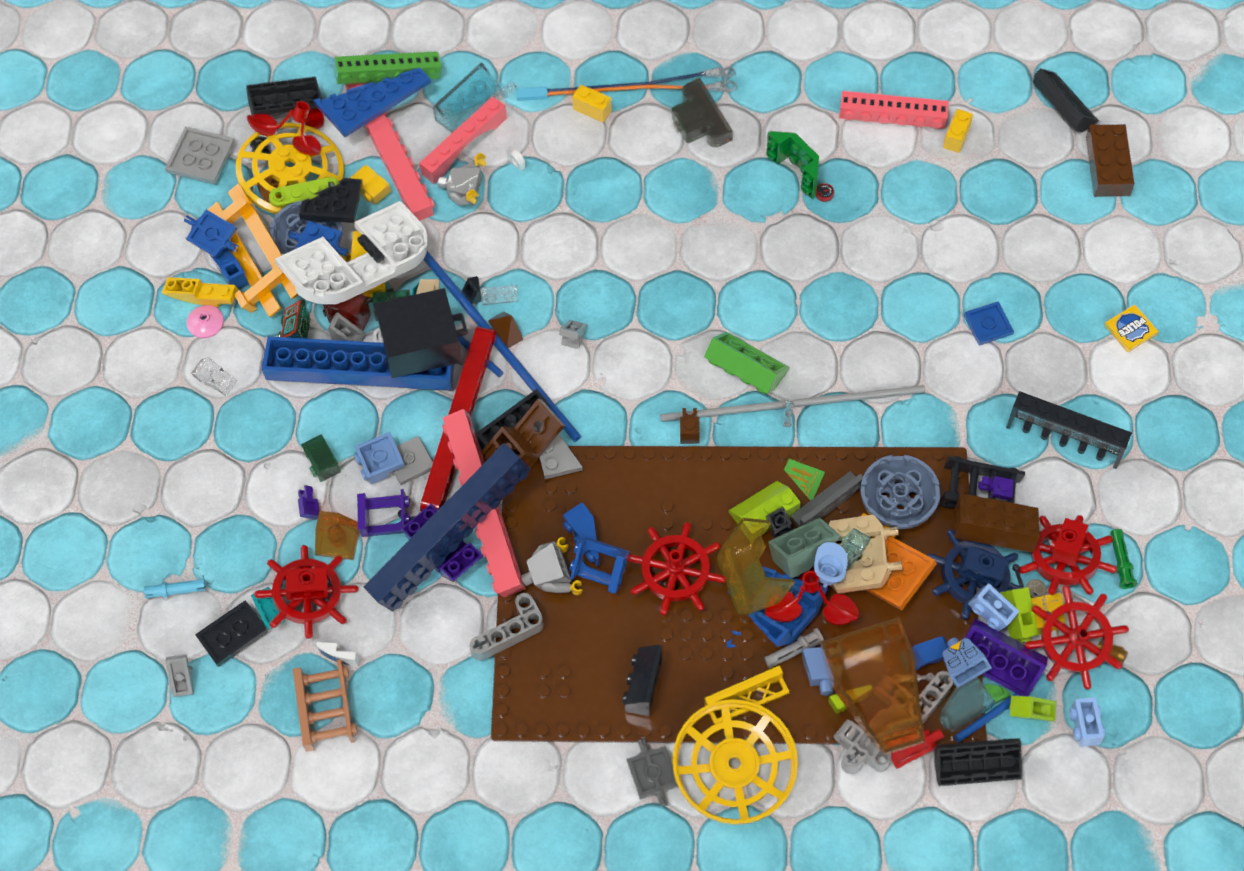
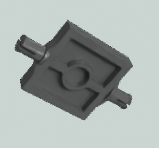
[627,738,678,807]

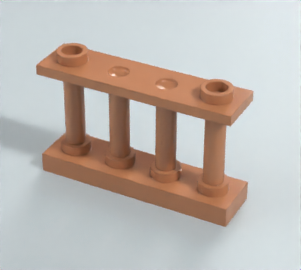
[293,659,358,752]

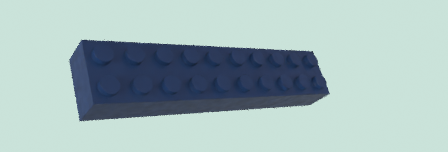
[363,443,531,612]

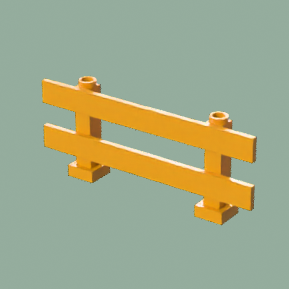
[208,183,298,318]

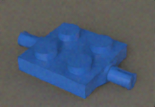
[184,209,239,259]
[289,221,348,257]

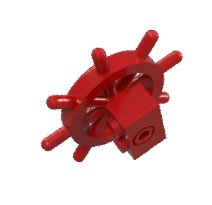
[1019,515,1117,595]
[254,545,359,639]

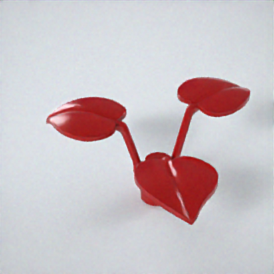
[247,101,325,155]
[765,565,859,625]

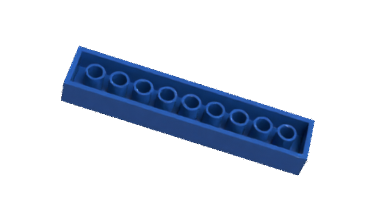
[262,336,455,391]

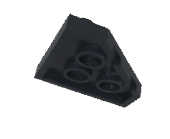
[299,178,363,223]

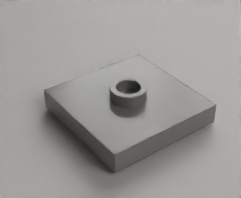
[393,436,433,485]

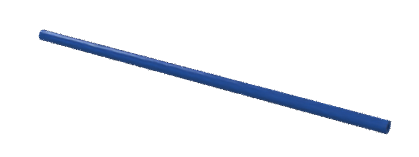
[423,251,581,442]

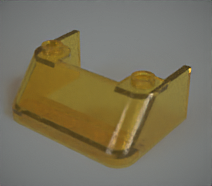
[717,518,795,615]

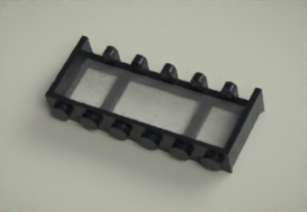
[1006,391,1132,469]

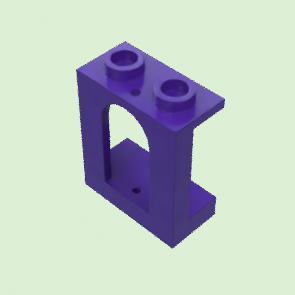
[357,489,411,537]

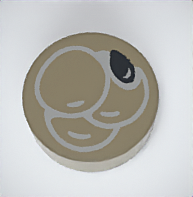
[1026,579,1046,598]

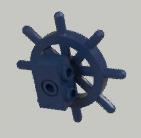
[927,529,1023,620]

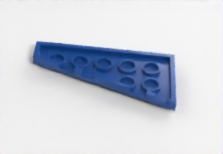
[314,68,431,138]

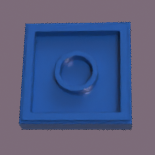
[964,301,1014,346]

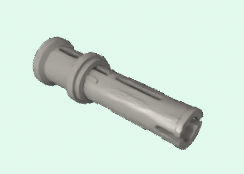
[764,628,825,669]

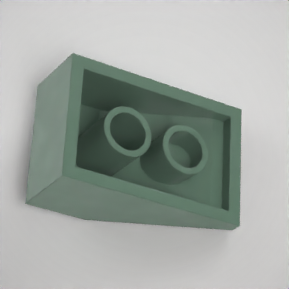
[768,518,840,579]

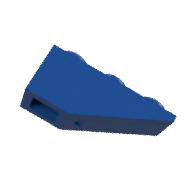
[209,247,249,289]
[562,502,599,567]

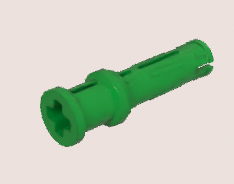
[1110,529,1137,589]

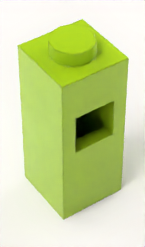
[1000,587,1039,643]

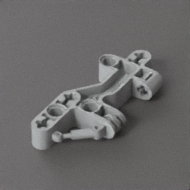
[834,671,953,774]

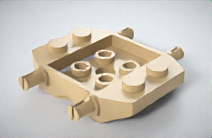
[829,515,903,593]

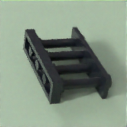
[940,456,1025,509]

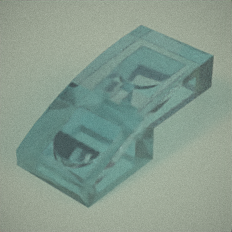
[841,528,870,571]

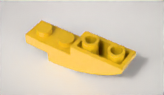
[162,277,238,307]

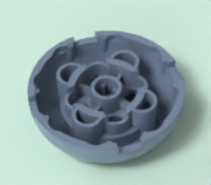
[270,201,343,255]
[861,455,940,529]

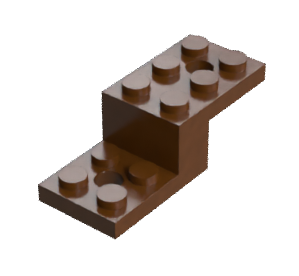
[482,399,565,468]

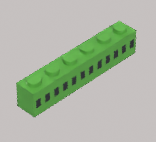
[333,51,442,84]

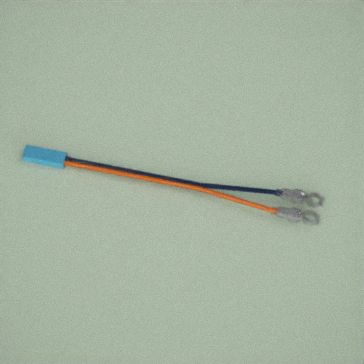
[517,66,738,101]

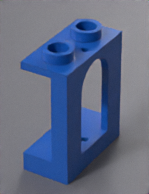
[569,537,630,594]

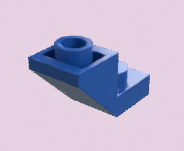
[900,636,949,673]

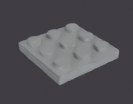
[165,126,235,184]

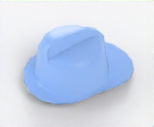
[814,542,848,588]

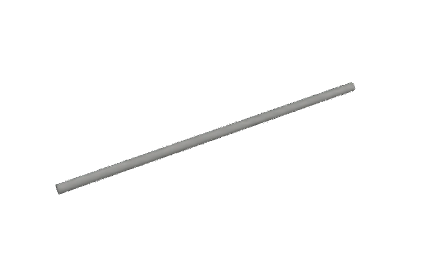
[660,385,925,422]

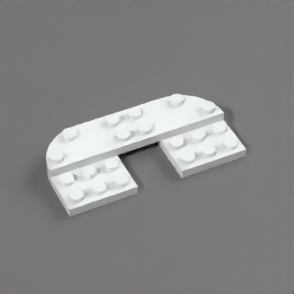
[275,201,427,305]

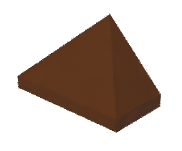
[488,311,523,348]

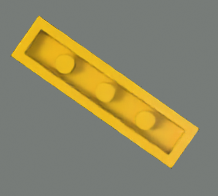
[705,666,789,725]

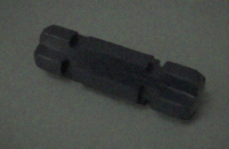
[357,234,385,263]

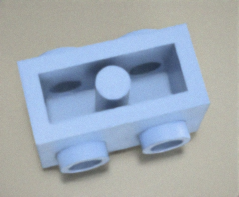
[968,583,1019,631]
[1069,697,1105,747]

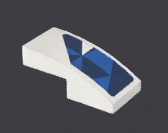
[317,642,359,667]

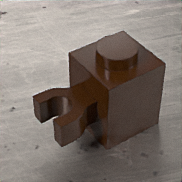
[680,408,700,444]

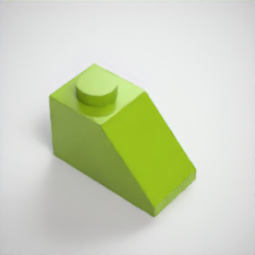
[1010,696,1057,722]

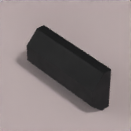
[1033,68,1099,132]
[246,76,322,115]
[934,738,1022,786]

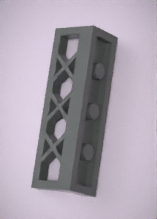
[790,471,863,527]

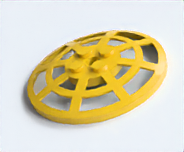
[236,123,344,214]
[672,700,798,825]

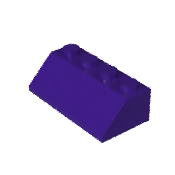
[963,618,1048,696]

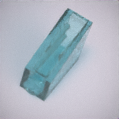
[940,677,995,733]

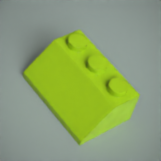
[729,481,801,541]

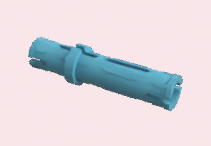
[144,579,206,599]

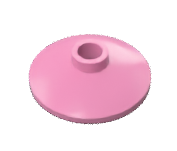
[187,305,224,338]

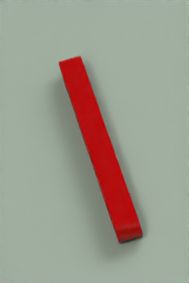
[420,326,496,512]

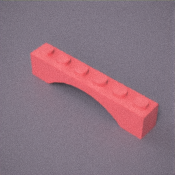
[419,96,507,185]

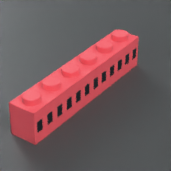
[839,91,948,129]

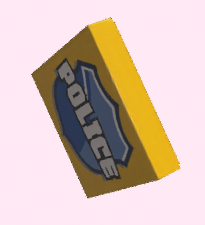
[1104,305,1159,352]

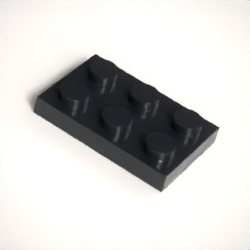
[195,600,268,667]

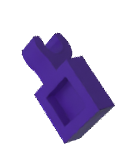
[978,476,1013,500]
[298,485,320,520]

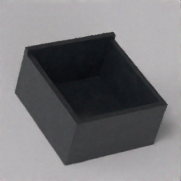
[374,288,468,378]

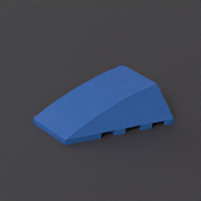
[727,563,827,647]

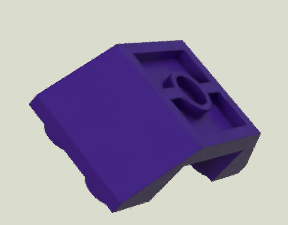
[401,504,483,582]

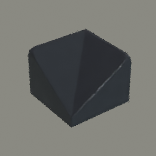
[462,276,482,304]

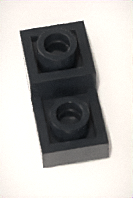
[765,506,792,539]

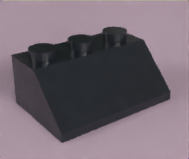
[622,645,663,716]

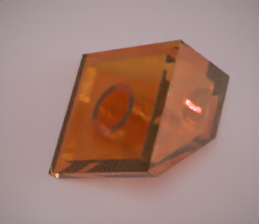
[315,511,359,560]

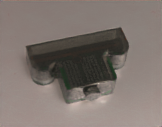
[671,77,733,147]

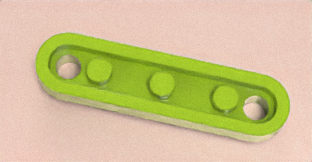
[269,177,339,207]

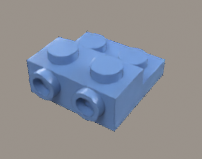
[354,432,405,484]

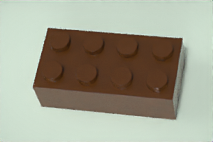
[1086,124,1135,197]
[954,493,1039,553]

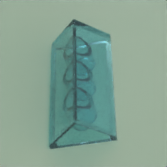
[433,62,502,133]

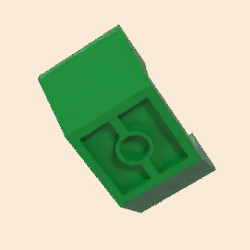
[766,131,819,200]

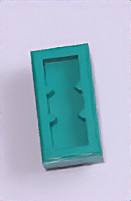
[251,586,286,630]

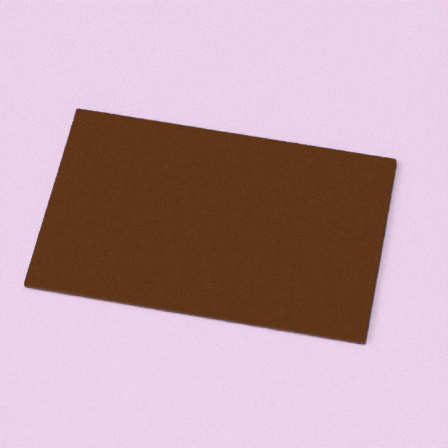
[491,446,987,745]

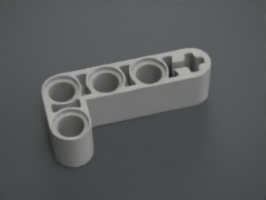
[469,593,543,661]

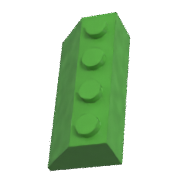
[704,331,790,394]

